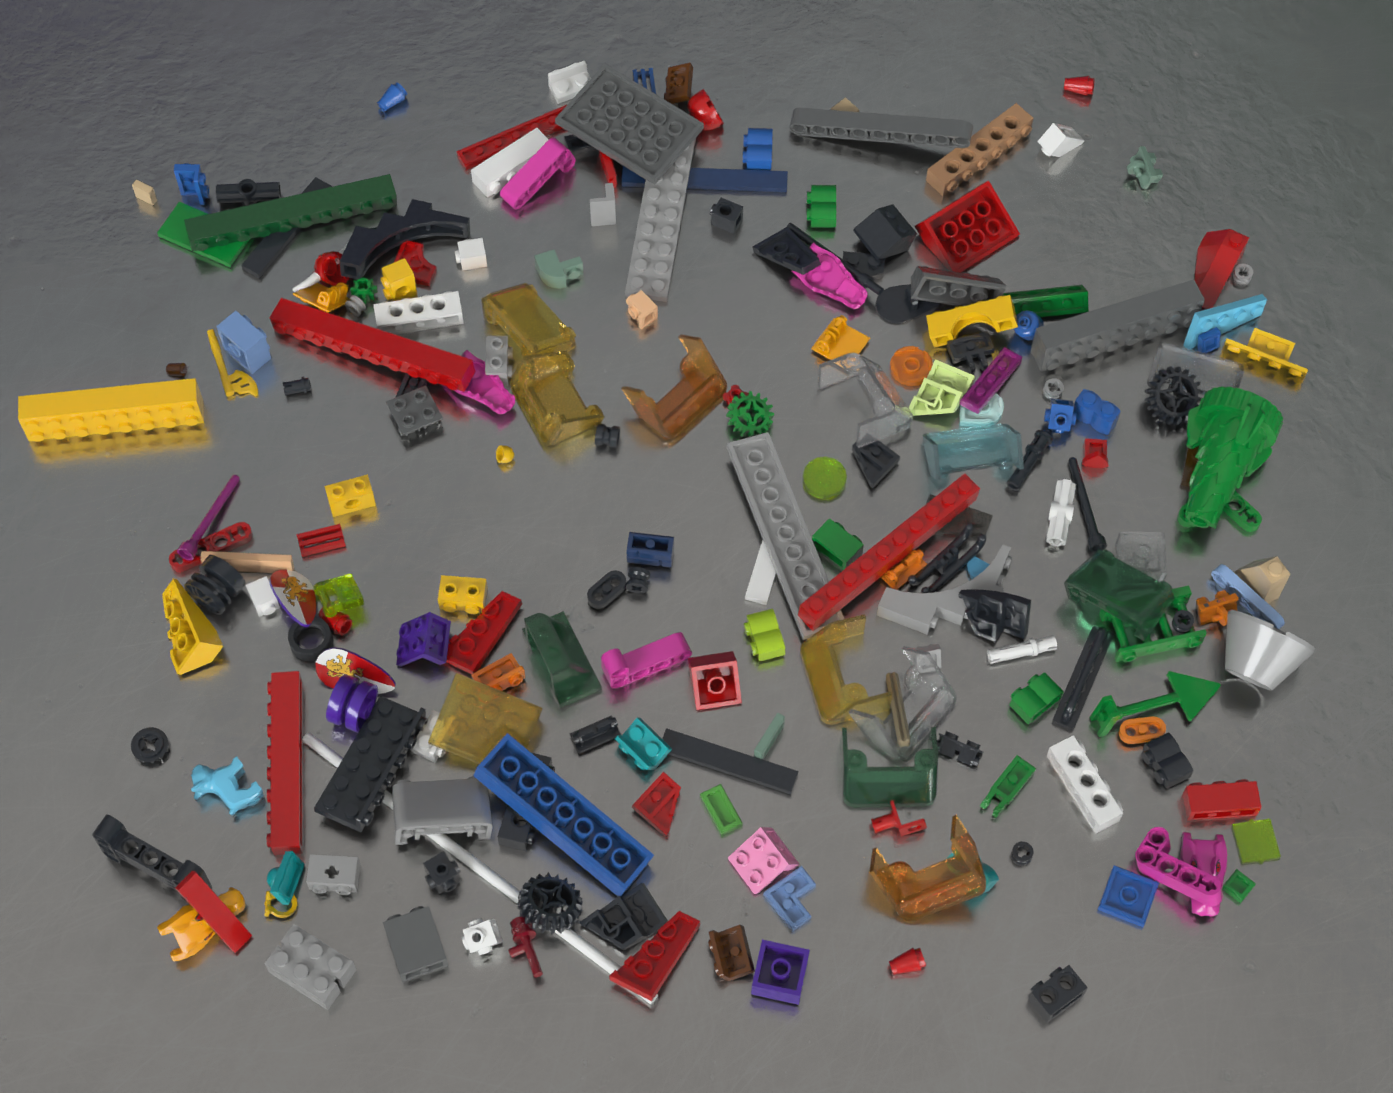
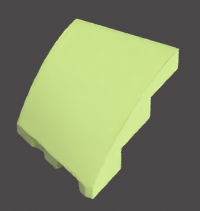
[906,359,976,416]

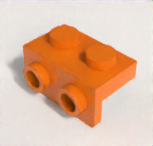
[471,653,526,700]

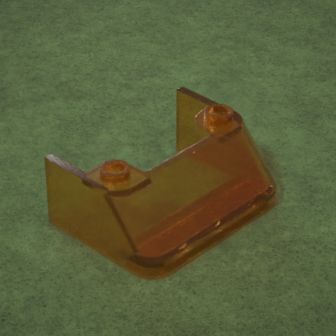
[621,334,727,439]
[869,815,986,921]

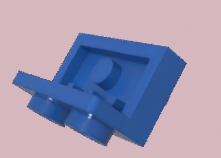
[174,163,210,205]

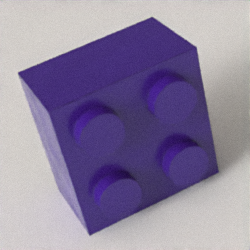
[751,939,810,1005]

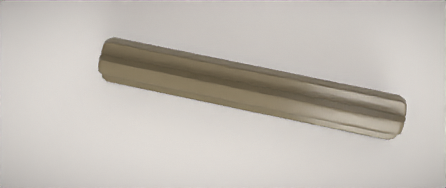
[886,672,911,747]

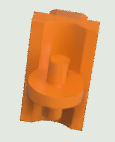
[1196,590,1239,626]

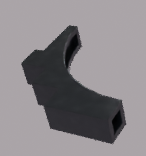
[339,199,470,279]

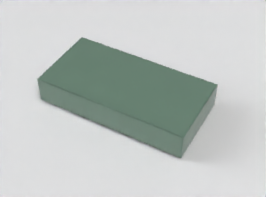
[754,713,785,760]

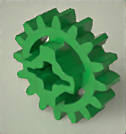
[726,391,774,437]

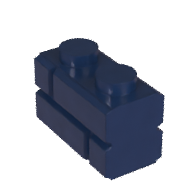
[626,532,674,567]

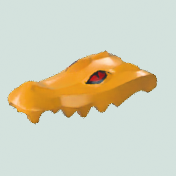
[157,887,246,961]

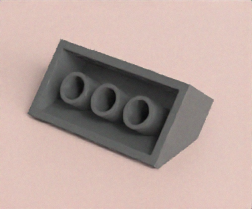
[911,266,1006,306]

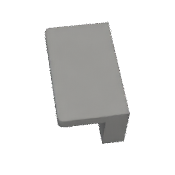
[590,183,616,226]

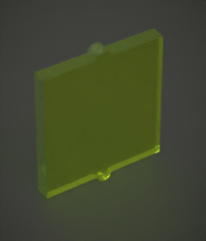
[1232,819,1281,864]

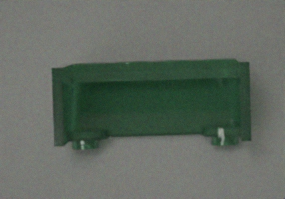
[840,727,938,807]

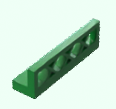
[1002,285,1089,317]

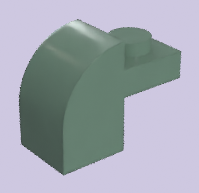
[534,249,583,289]

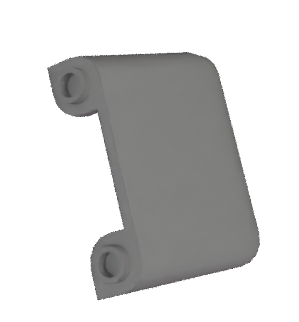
[392,776,492,845]

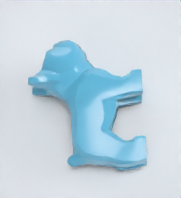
[191,756,264,815]

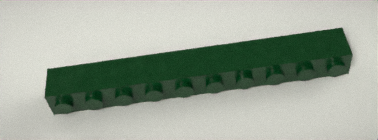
[184,174,397,252]

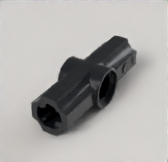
[216,179,281,206]

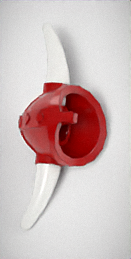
[292,243,349,292]

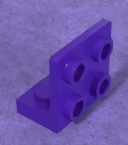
[396,612,451,667]

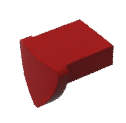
[1082,438,1109,468]

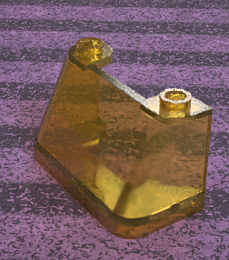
[481,283,576,374]
[511,350,605,447]

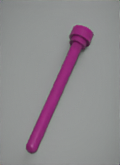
[177,475,240,560]

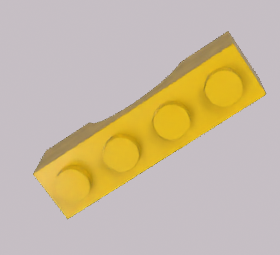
[926,295,1018,348]

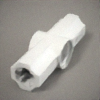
[1046,479,1076,547]

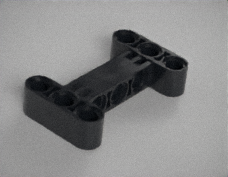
[92,814,213,904]

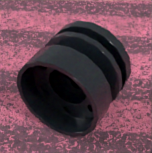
[184,555,246,615]

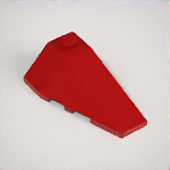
[1194,229,1249,310]

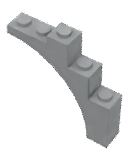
[877,545,1013,635]

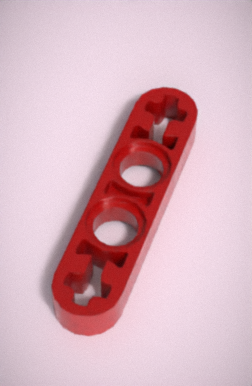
[169,522,253,572]

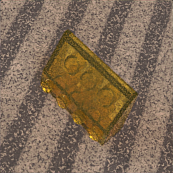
[428,673,543,764]

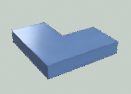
[763,866,816,932]

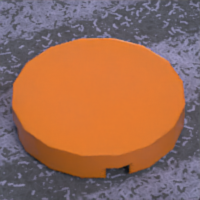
[890,346,933,386]

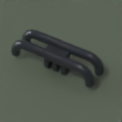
[908,523,987,593]

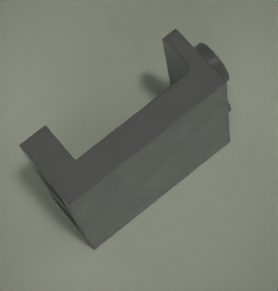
[383,906,449,982]

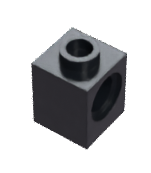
[710,197,743,234]

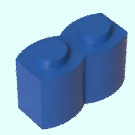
[743,128,773,170]
[1073,389,1121,435]

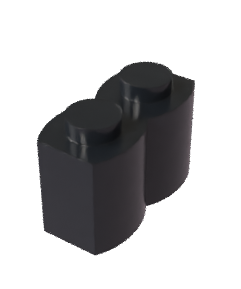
[1142,732,1193,788]

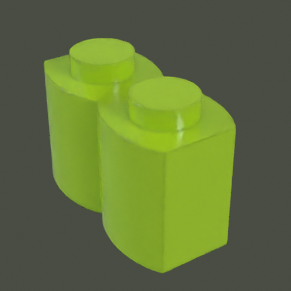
[743,609,785,661]

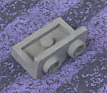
[485,336,513,386]

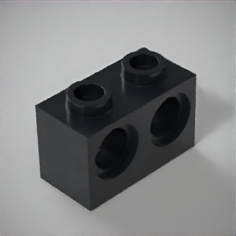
[1028,965,1088,1022]

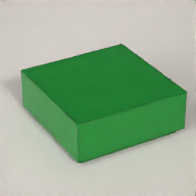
[1222,869,1256,903]

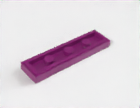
[960,347,1023,414]

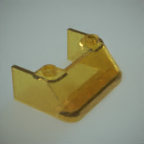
[800,614,892,724]

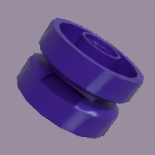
[326,674,378,732]

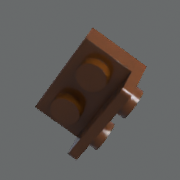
[664,62,693,108]

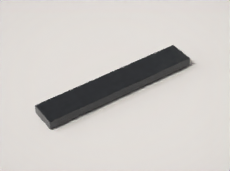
[241,177,332,278]
[662,728,799,795]

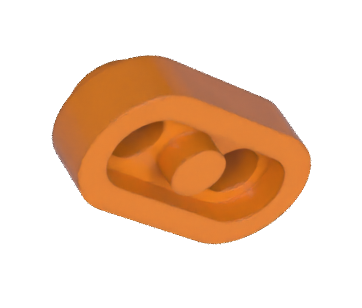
[1119,716,1166,744]

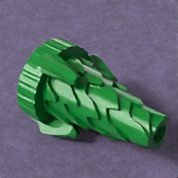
[1185,386,1283,529]

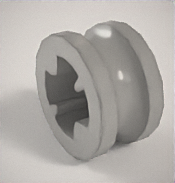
[1232,264,1253,285]
[345,295,366,317]
[1043,378,1064,399]

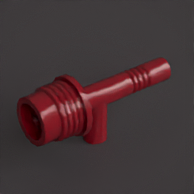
[508,916,543,977]

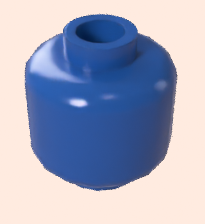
[1013,310,1044,341]

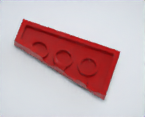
[446,591,523,674]
[609,911,700,1001]

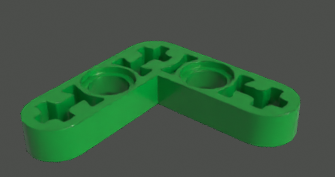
[1177,491,1262,532]

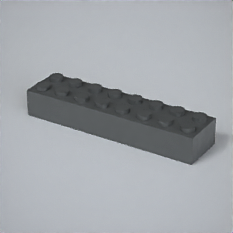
[1031,279,1205,371]

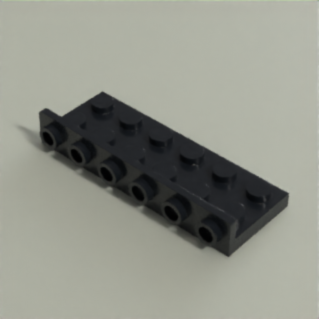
[314,696,428,832]

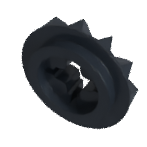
[131,727,169,763]

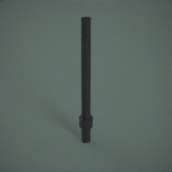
[787,223,884,295]

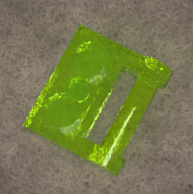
[313,573,364,618]

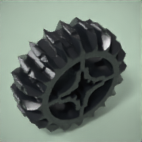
[1144,366,1203,425]
[517,872,583,935]

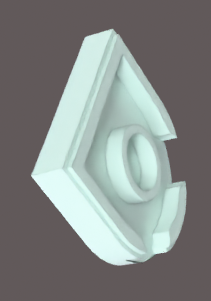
[959,393,1004,427]

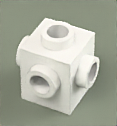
[462,918,503,956]

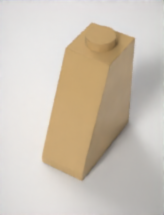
[1234,556,1290,603]

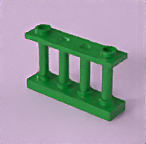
[1099,585,1207,662]

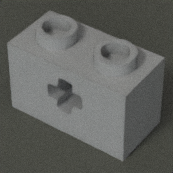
[306,855,360,895]

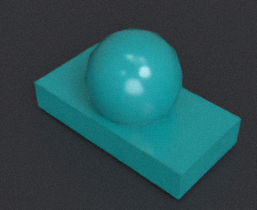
[266,851,305,905]

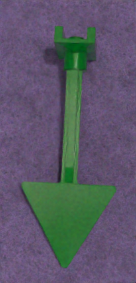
[1089,671,1221,738]

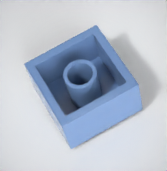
[216,311,271,374]

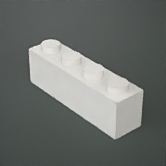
[471,128,549,198]

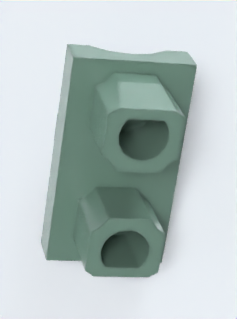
[1127,146,1163,189]

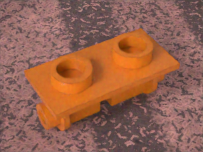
[881,549,927,590]

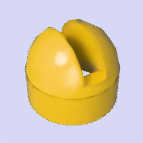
[496,445,514,463]

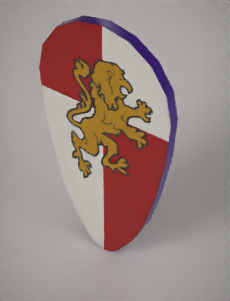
[269,569,316,627]
[316,647,396,694]

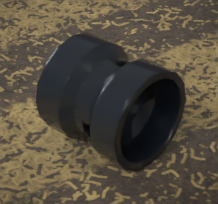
[595,423,620,448]

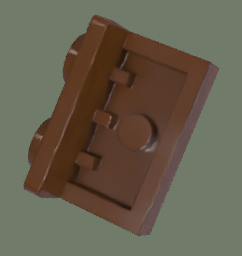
[708,924,755,981]

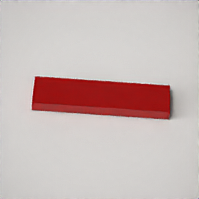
[175,870,252,953]

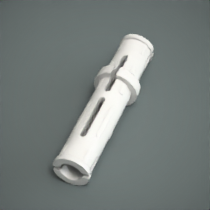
[987,635,1057,664]

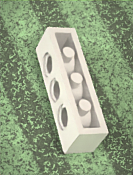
[373,291,464,335]
[1047,735,1123,834]

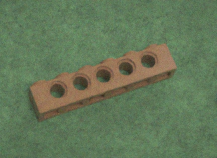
[926,103,1033,196]

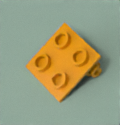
[293,282,350,313]
[811,315,870,369]

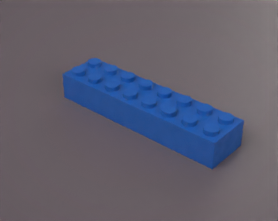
[473,733,654,897]

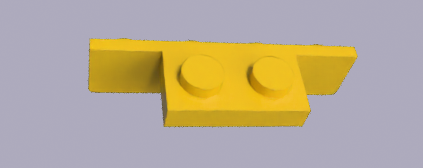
[1224,328,1308,377]

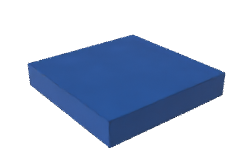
[1098,865,1159,927]

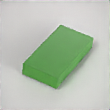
[700,784,743,836]

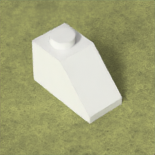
[1037,123,1085,157]

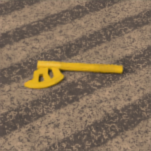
[207,329,258,397]

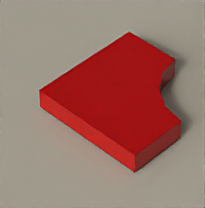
[394,241,437,287]

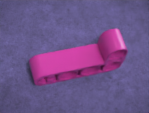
[500,137,576,210]
[601,632,692,689]
[1135,827,1223,906]

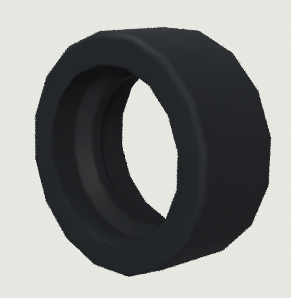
[288,616,333,662]

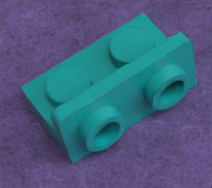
[615,718,672,770]

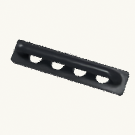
[1052,626,1114,731]

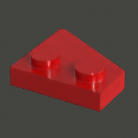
[632,772,681,837]

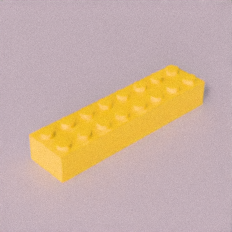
[18,378,204,442]

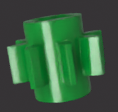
[350,277,378,304]

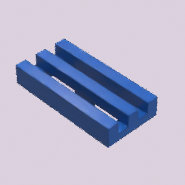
[633,68,656,94]

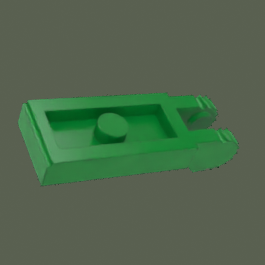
[980,755,1036,818]

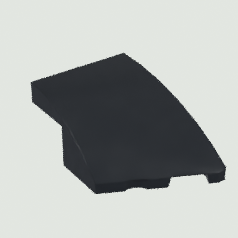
[958,589,1031,642]
[580,883,668,950]

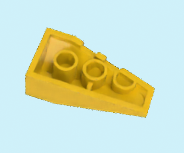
[162,578,223,675]

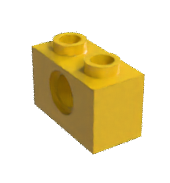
[380,258,418,301]
[324,474,376,517]

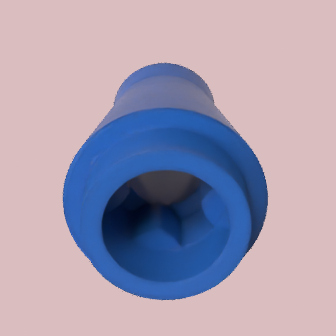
[377,82,408,112]

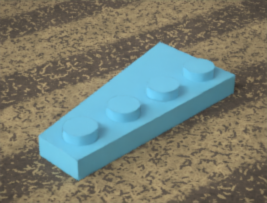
[1183,294,1267,350]

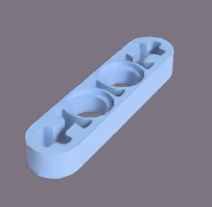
[1211,564,1285,629]

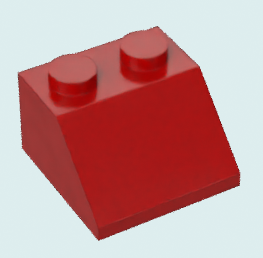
[688,651,742,710]

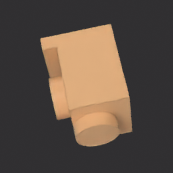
[626,290,658,329]

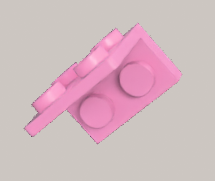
[728,827,800,894]

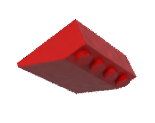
[914,180,1020,273]

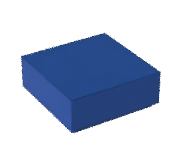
[1197,327,1221,355]

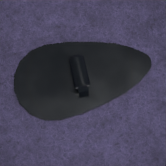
[876,284,942,324]

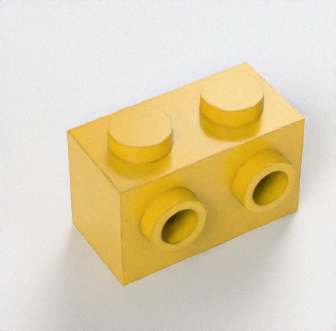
[438,575,488,614]

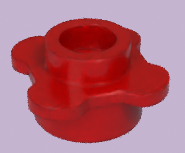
[723,385,748,408]

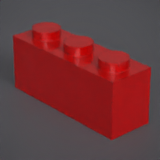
[1182,779,1262,821]

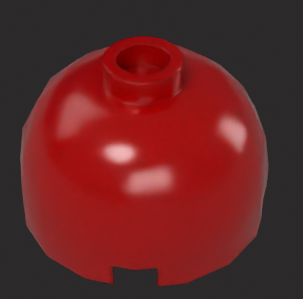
[687,89,724,131]

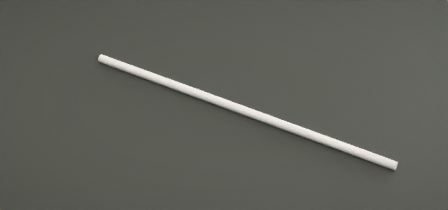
[302,732,658,1004]

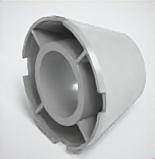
[1225,610,1315,691]

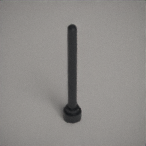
[1068,457,1107,552]

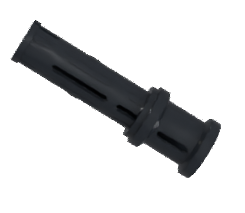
[1006,430,1053,491]

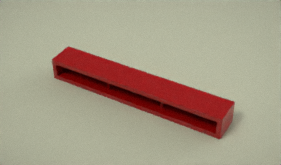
[266,671,303,856]

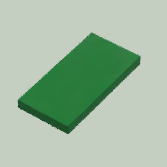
[157,202,250,268]

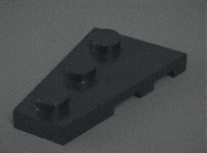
[752,227,821,275]

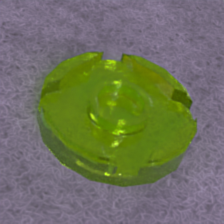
[803,457,847,499]

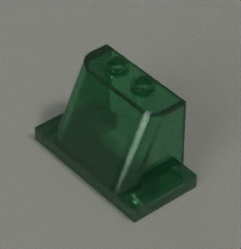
[522,611,602,708]

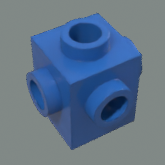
[1044,398,1077,433]

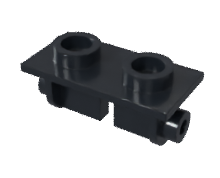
[569,715,621,754]
[934,731,983,767]

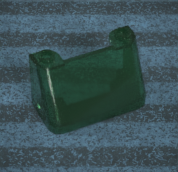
[1064,549,1175,641]

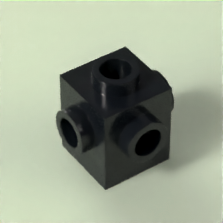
[423,851,461,894]

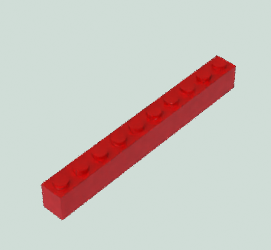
[269,298,476,392]
[798,473,980,631]

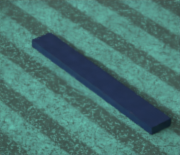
[622,166,788,192]

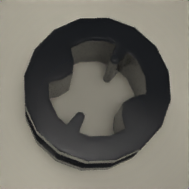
[1172,610,1194,633]
[1011,841,1034,866]

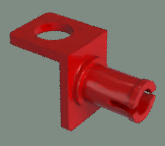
[871,800,927,837]

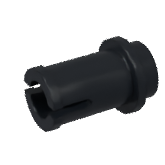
[283,376,311,396]

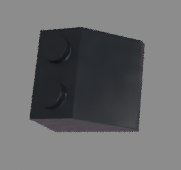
[853,204,917,260]

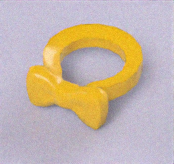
[264,891,297,918]

